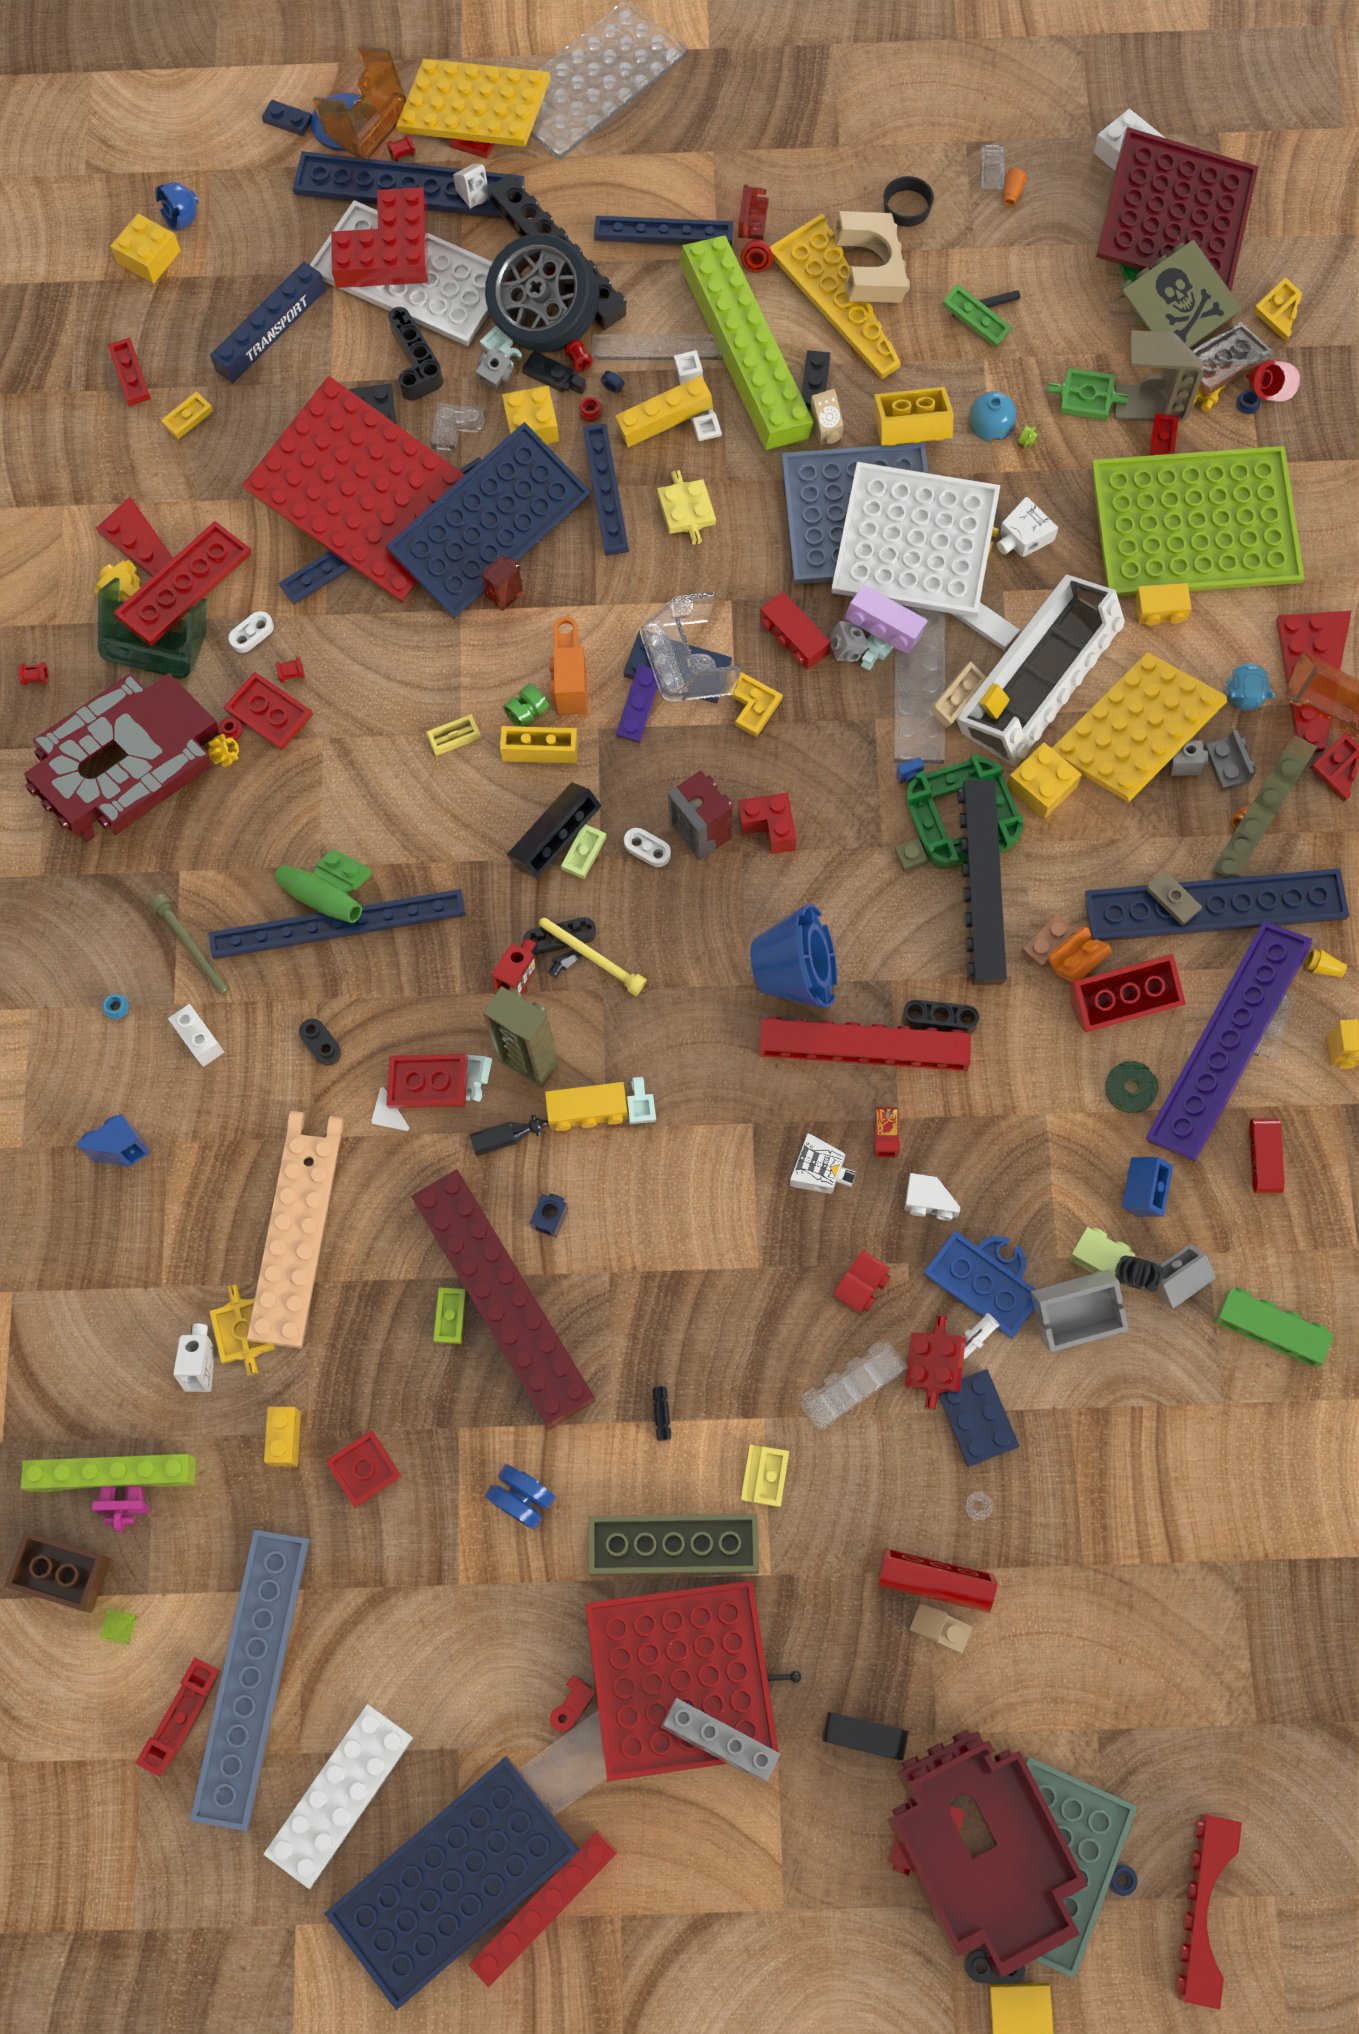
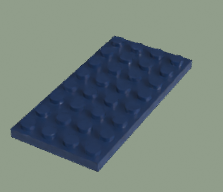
[386,422,591,620]
[324,1756,579,2011]

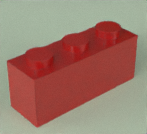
[760,592,831,670]

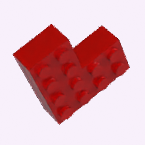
[331,187,429,288]

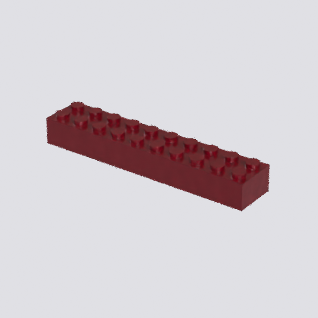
[411,1169,596,1430]

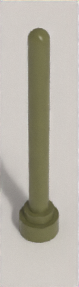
[149,894,228,994]

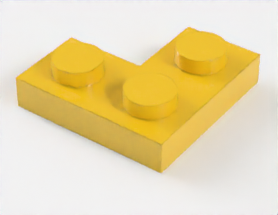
[727,672,782,737]

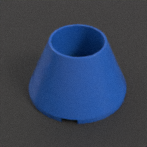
[750,904,837,1008]

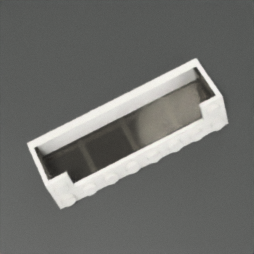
[956,574,1125,767]

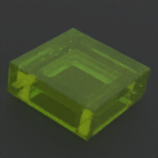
[100,1609,137,1644]

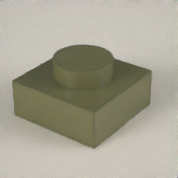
[894,838,928,872]

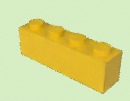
[615,375,713,448]

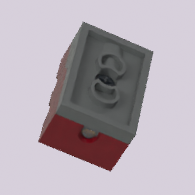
[668,770,733,860]

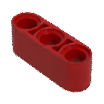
[1249,1118,1285,1194]

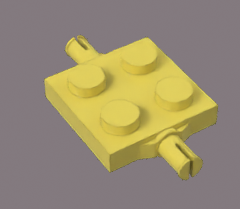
[657,470,716,545]

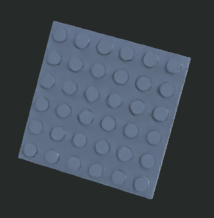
[782,442,928,585]

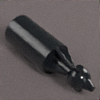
[469,1115,549,1157]

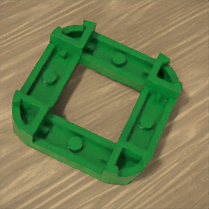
[906,754,1024,869]

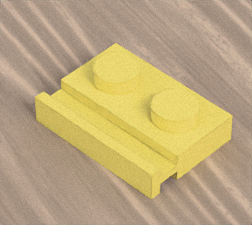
[741,1444,789,1508]

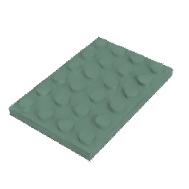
[993,1757,1138,1979]

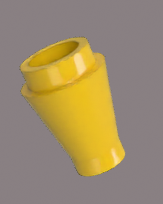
[1305,949,1347,978]

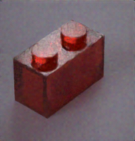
[481,554,523,611]

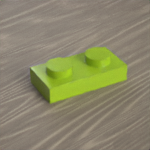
[433,1287,467,1345]

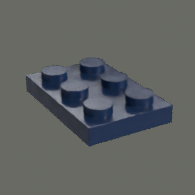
[938,1369,1020,1467]

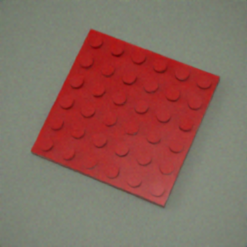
[585,1580,779,1782]

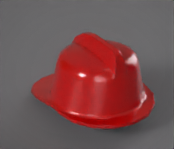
[1246,360,1300,402]

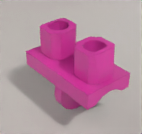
[92,1486,149,1532]

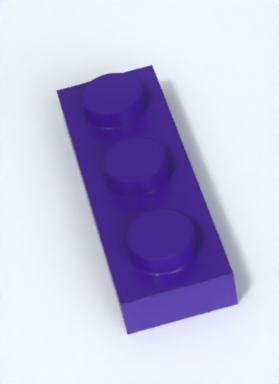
[616,664,663,743]

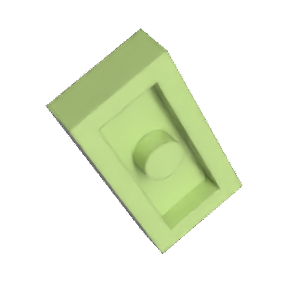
[561,824,607,879]

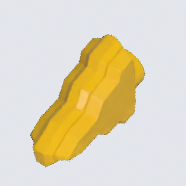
[94,560,141,603]

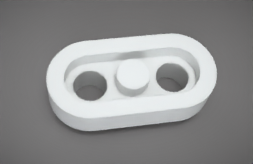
[229,611,274,653]
[624,828,671,867]

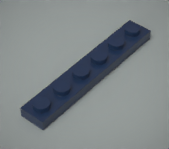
[594,216,733,246]
[583,423,629,556]

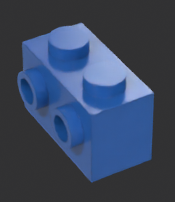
[1122,1157,1173,1217]

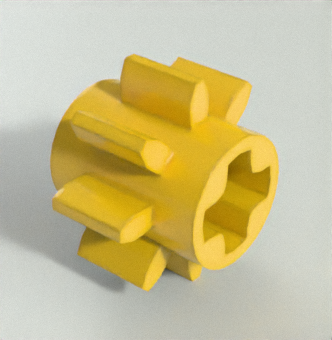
[208,734,239,767]

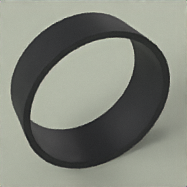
[883,176,934,227]

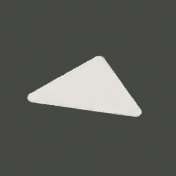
[371,1087,409,1131]

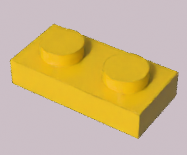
[161,391,214,440]

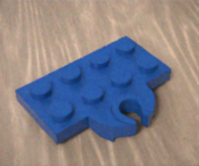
[923,1231,1037,1340]

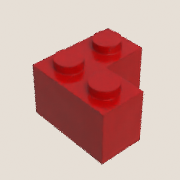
[738,792,796,854]

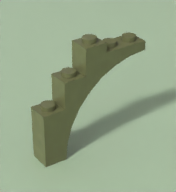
[1213,735,1317,878]

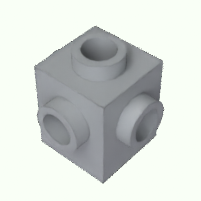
[476,348,513,391]
[828,621,868,662]

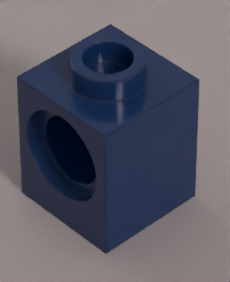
[530,1193,568,1238]

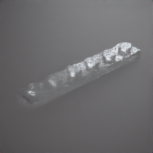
[591,334,723,360]

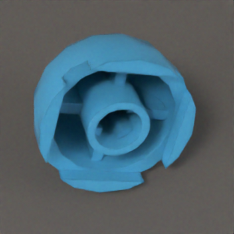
[969,391,1017,441]

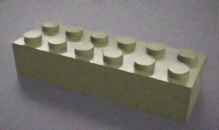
[483,986,559,1088]
[589,1514,759,1576]

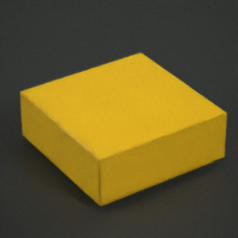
[979,683,1010,719]

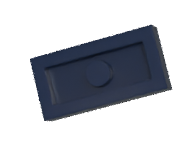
[262,100,312,136]

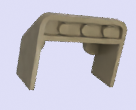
[1115,330,1203,422]

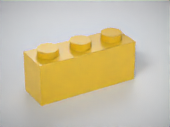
[500,726,578,764]
[545,1082,628,1131]

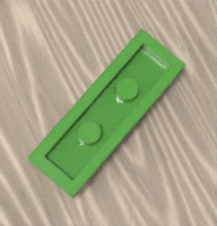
[942,284,1012,348]

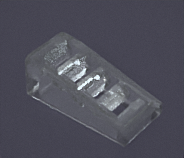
[981,145,1005,189]

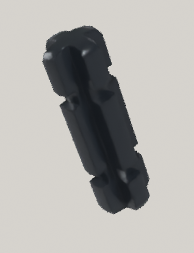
[652,1386,671,1441]

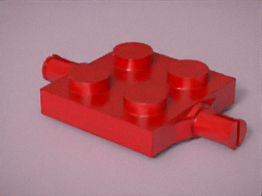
[905,1315,966,1410]

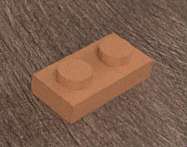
[1022,914,1076,968]

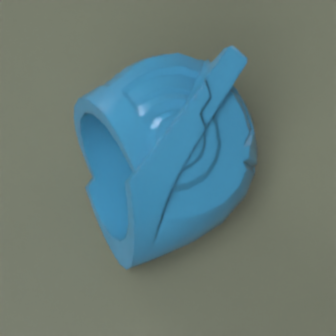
[1224,663,1275,711]

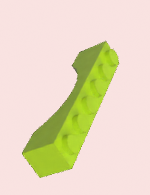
[21,1454,196,1493]

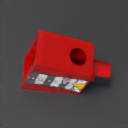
[491,939,538,994]

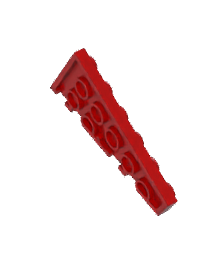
[1276,610,1352,753]

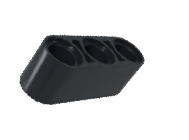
[902,1000,979,1034]
[822,1712,909,1761]

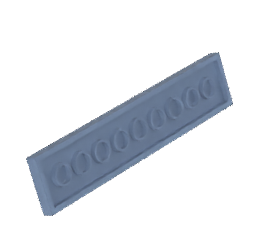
[190,1530,310,1831]

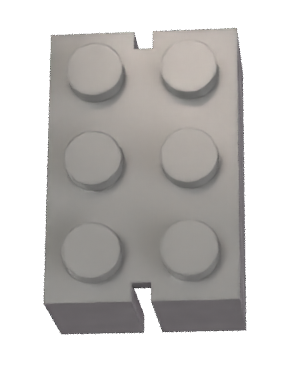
[1031,1270,1129,1352]

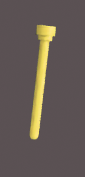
[539,918,647,997]

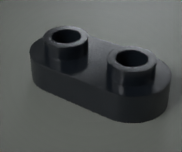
[299,1019,341,1066]
[965,1950,1025,1984]

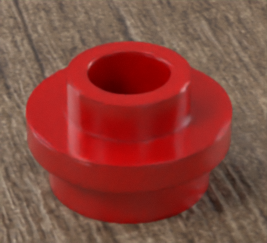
[579,397,602,421]
[218,717,243,741]

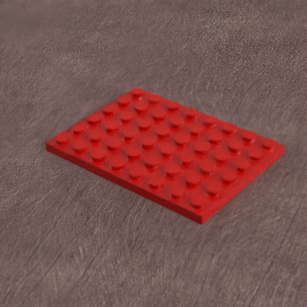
[242,375,465,603]

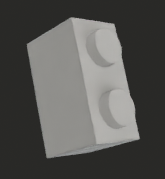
[1156,1243,1216,1308]

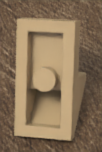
[909,1604,973,1654]

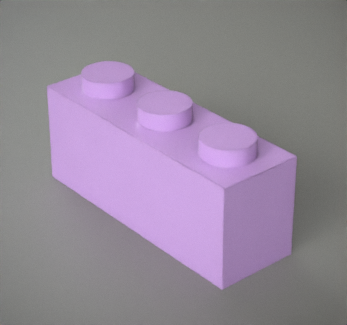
[845,584,928,655]

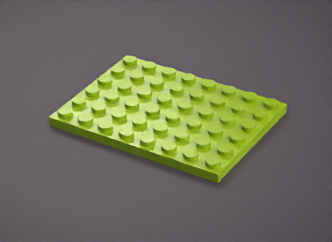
[1091,446,1305,597]

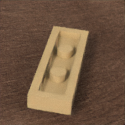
[929,661,987,727]

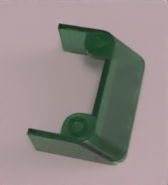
[98,577,208,679]

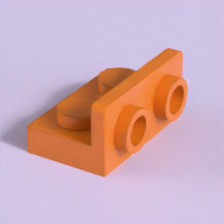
[1047,926,1113,982]

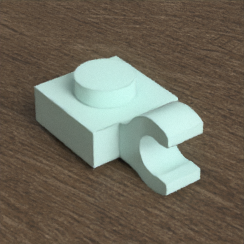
[861,634,894,671]
[626,1077,656,1124]

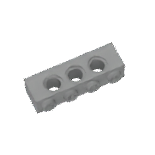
[661,1698,780,1783]

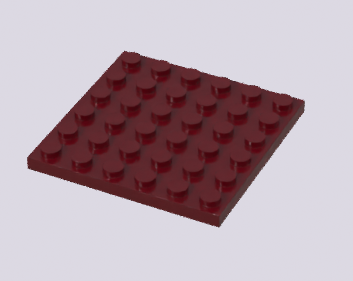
[1096,127,1259,292]

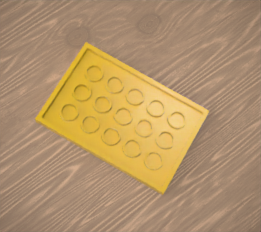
[396,59,551,147]
[1052,652,1227,802]

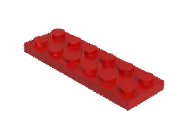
[113,521,251,646]

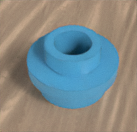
[103,994,129,1019]

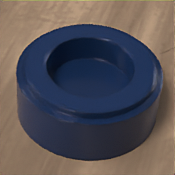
[600,371,625,393]

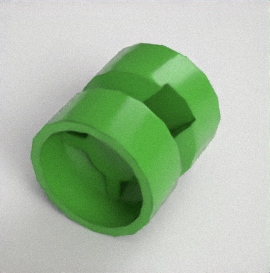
[503,683,550,727]

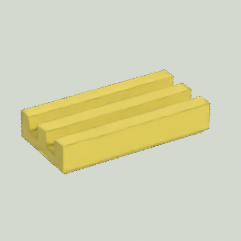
[426,714,481,756]

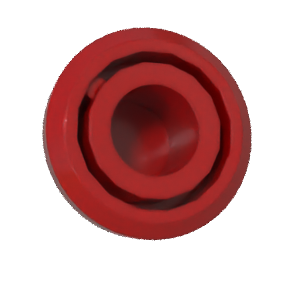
[740,240,773,273]

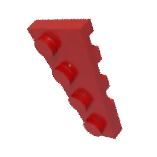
[96,497,173,577]

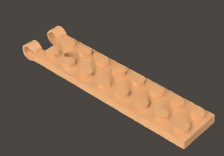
[247,1111,344,1348]

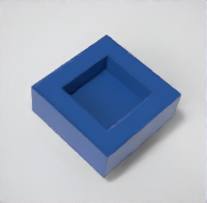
[896,757,925,784]

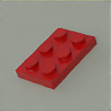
[223,671,313,751]
[386,1054,468,1109]

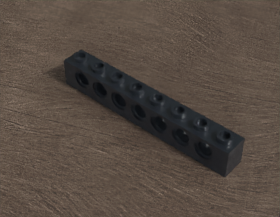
[488,174,627,331]

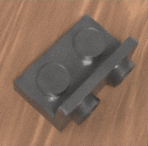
[1204,730,1256,792]

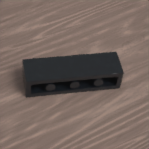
[507,782,602,879]

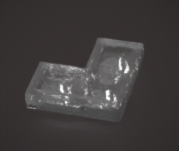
[431,403,486,451]

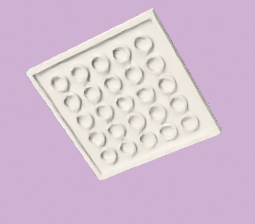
[831,462,1000,618]

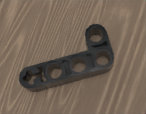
[388,307,443,401]

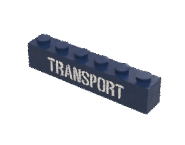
[210,261,326,383]

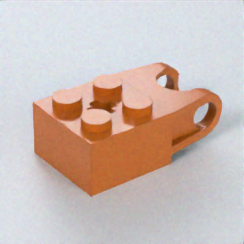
[549,617,588,715]

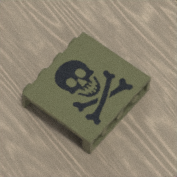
[1114,240,1242,348]

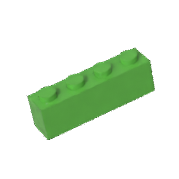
[1214,1288,1334,1368]

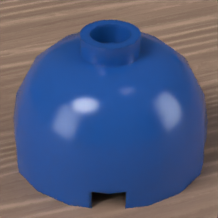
[155,182,198,231]

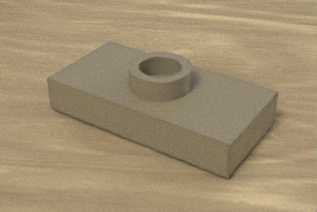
[1146,871,1202,926]

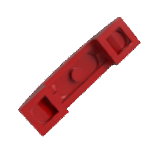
[135,1657,220,1777]

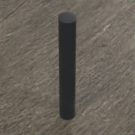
[952,290,1020,317]

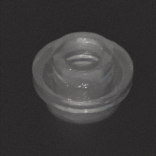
[965,1492,993,1520]

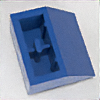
[76,1113,151,1167]

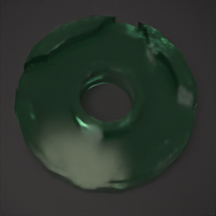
[1105,1061,1159,1113]

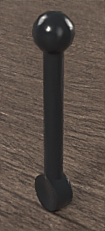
[767,1671,801,1682]

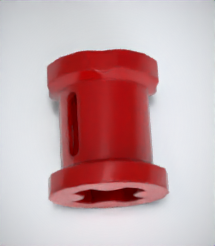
[387,134,416,162]
[564,339,593,372]
[275,656,305,684]
[18,662,49,685]

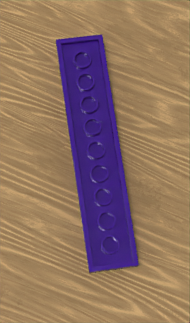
[1146,921,1312,1162]

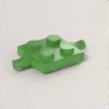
[1047,368,1129,420]

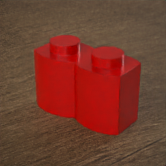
[832,1250,891,1315]

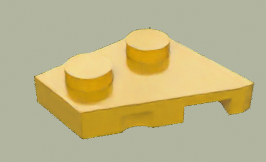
[1252,277,1302,341]

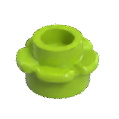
[1018,425,1038,448]

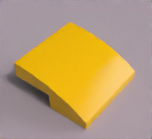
[990,1983,1053,2034]

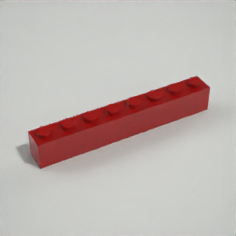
[759,1016,971,1071]

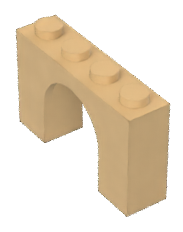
[833,211,910,303]

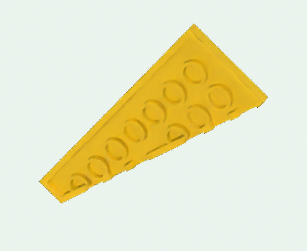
[770,213,901,380]

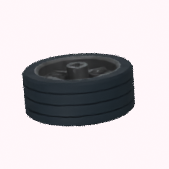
[485,233,599,353]

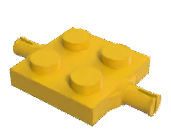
[209,1284,276,1376]

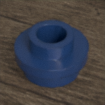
[1236,390,1260,414]
[1109,1864,1138,1896]

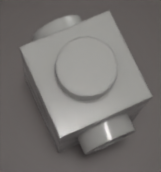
[1170,740,1208,776]

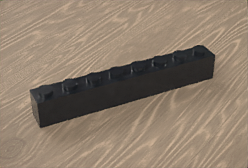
[957,779,1007,985]

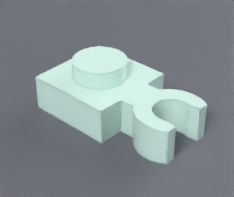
[480,326,522,369]
[466,1055,492,1102]

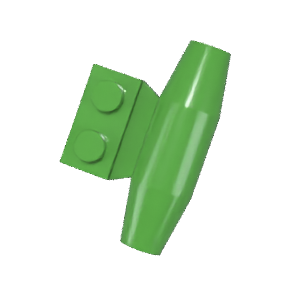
[274,849,372,923]

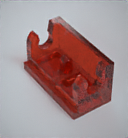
[738,185,769,240]

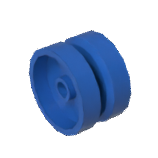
[484,1463,556,1531]

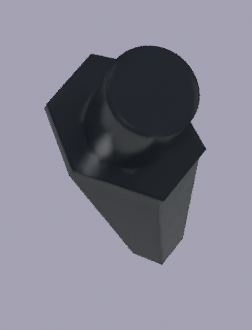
[548,950,582,978]

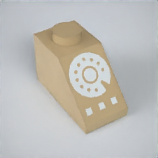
[811,389,844,446]

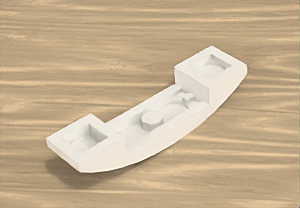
[674,350,722,441]

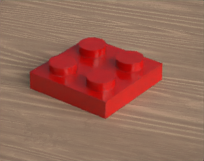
[325,1430,402,1508]

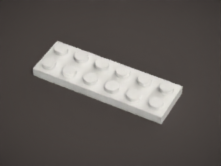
[263,1704,414,1889]

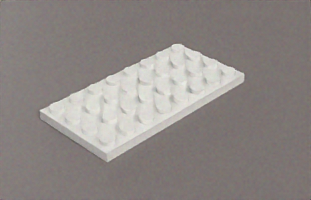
[310,200,493,347]

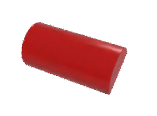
[1070,954,1186,1032]
[878,1548,998,1613]

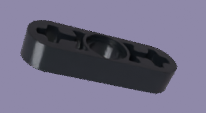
[523,917,596,955]

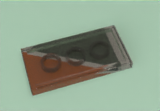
[1192,322,1274,396]

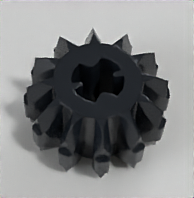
[1115,1255,1163,1292]

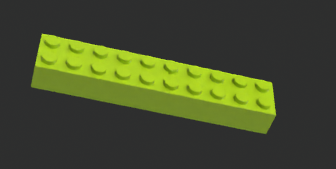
[679,236,814,450]

